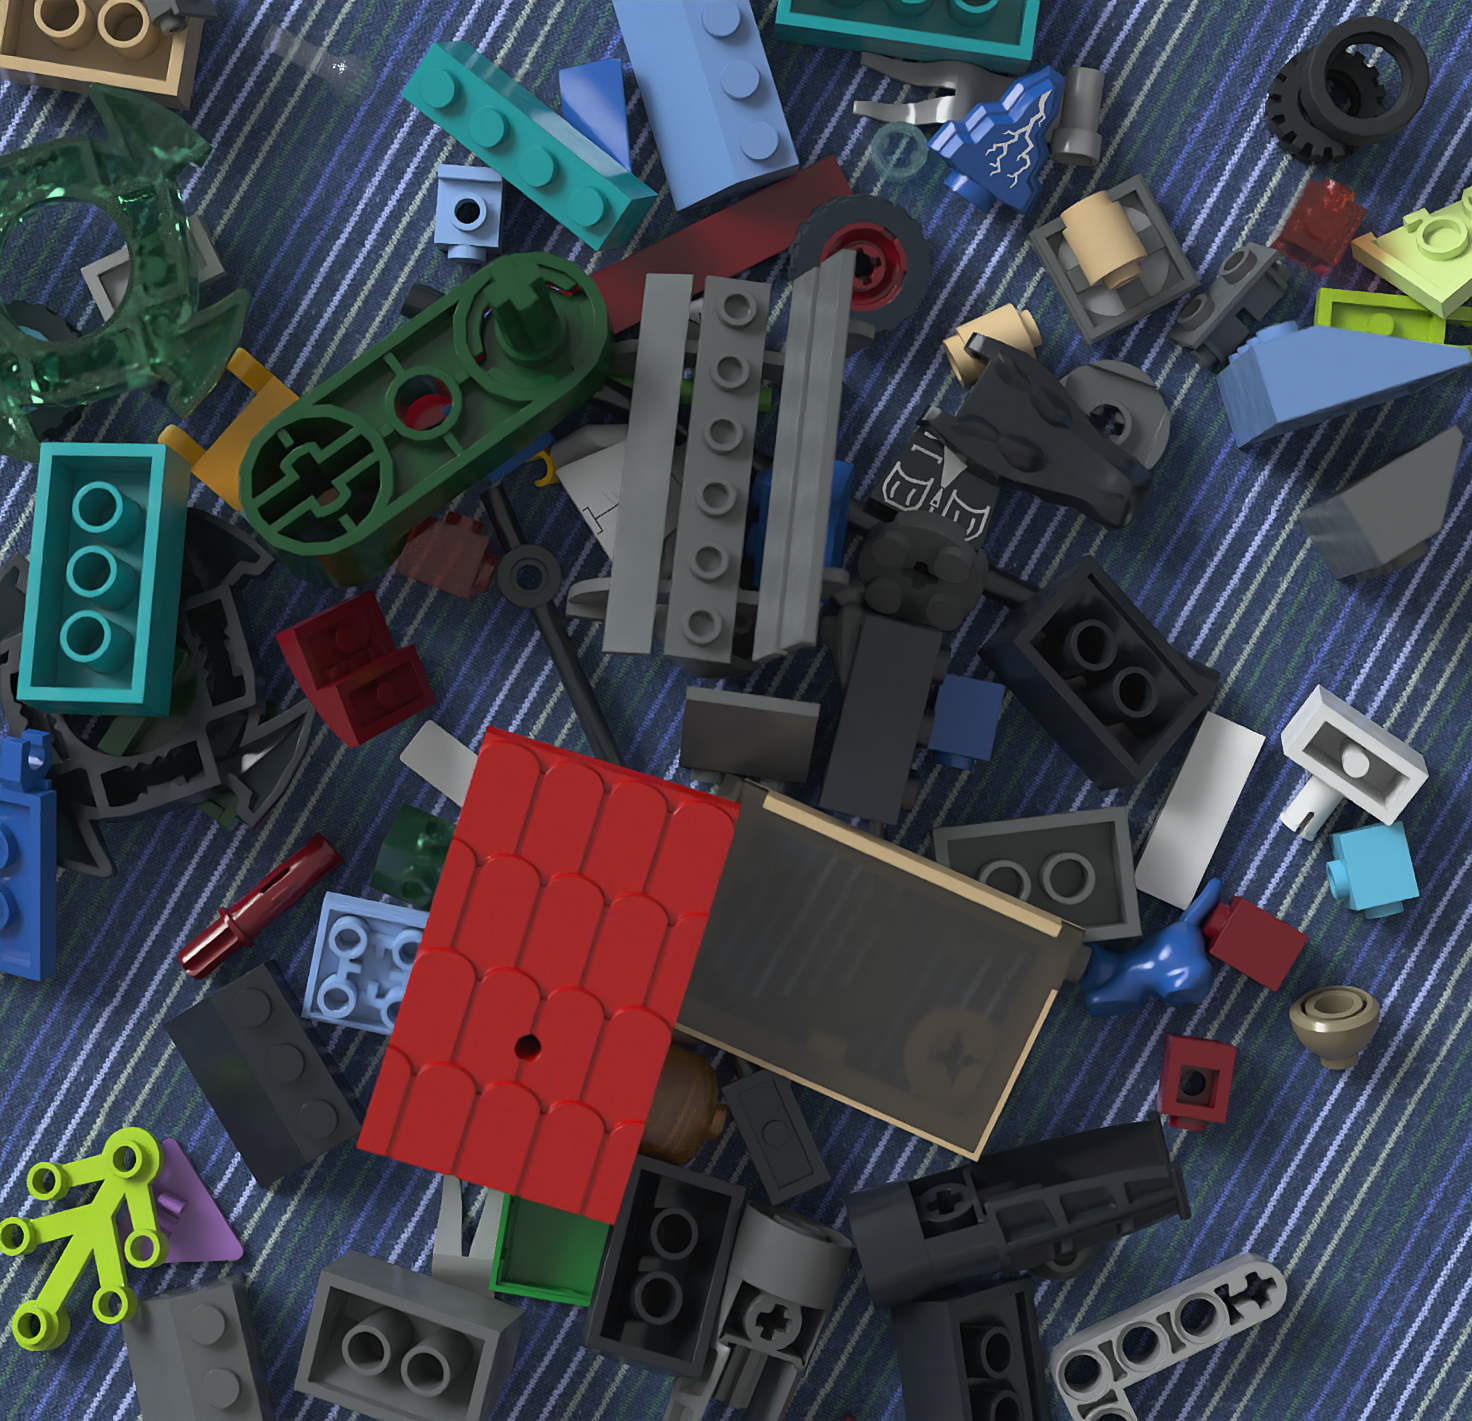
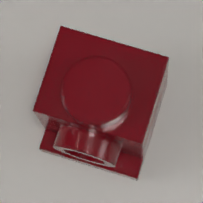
[1155,1032,1237,1132]

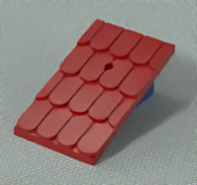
[356,725,741,1225]

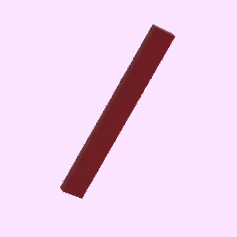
[405,155,853,431]

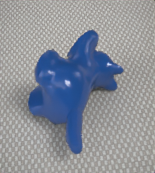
[1078,877,1223,1018]

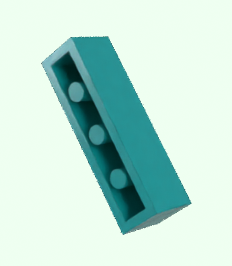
[401,41,659,252]

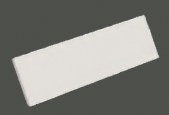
[1134,711,1266,911]

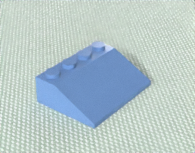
[1215,320,1472,448]

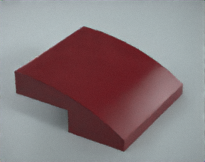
[275,590,436,748]

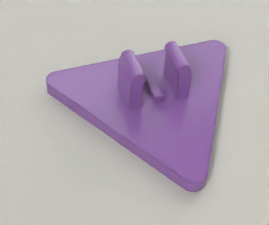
[117,1138,245,1264]

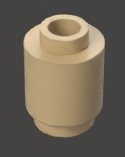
[1060,190,1148,292]
[943,303,1042,387]

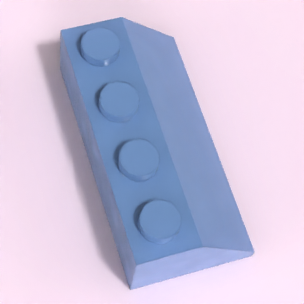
[612,0,799,214]

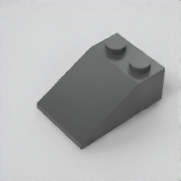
[679,686,820,794]

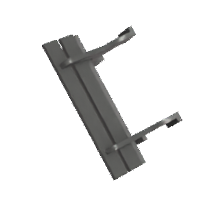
[565,249,875,666]

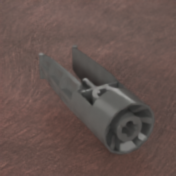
[662,1199,857,1421]

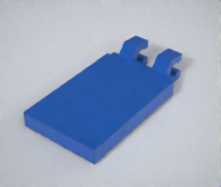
[0,729,57,982]

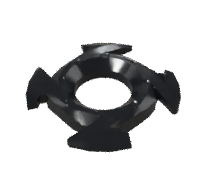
[0,507,318,879]

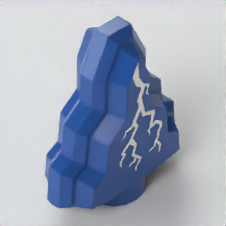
[927,64,1066,217]

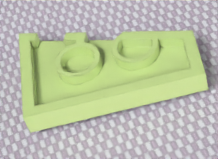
[1350,186,1472,319]

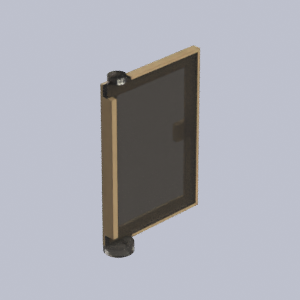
[674,772,1092,1162]

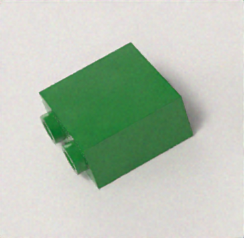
[488,1193,610,1307]

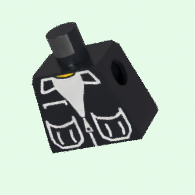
[867,393,1000,554]

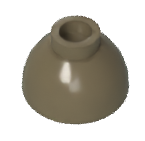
[1289,985,1380,1070]

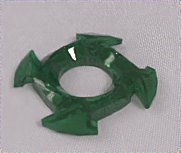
[0,82,252,465]

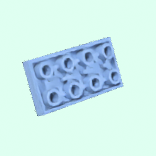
[301,891,430,1036]

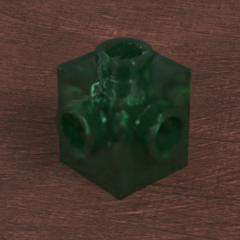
[369,803,457,912]

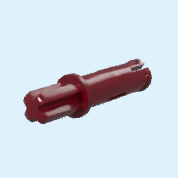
[178,832,346,981]

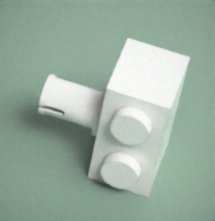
[1279,684,1429,841]

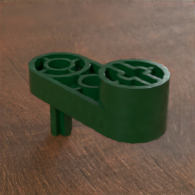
[239,252,615,588]

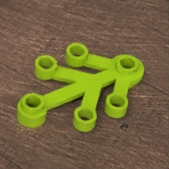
[0,1127,170,1351]

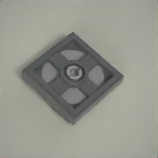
[1027,173,1201,348]

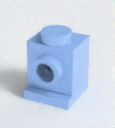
[434,164,507,264]

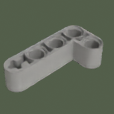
[1049,1252,1287,1421]

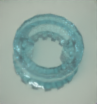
[870,121,928,183]

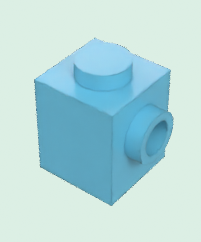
[1326,820,1420,919]

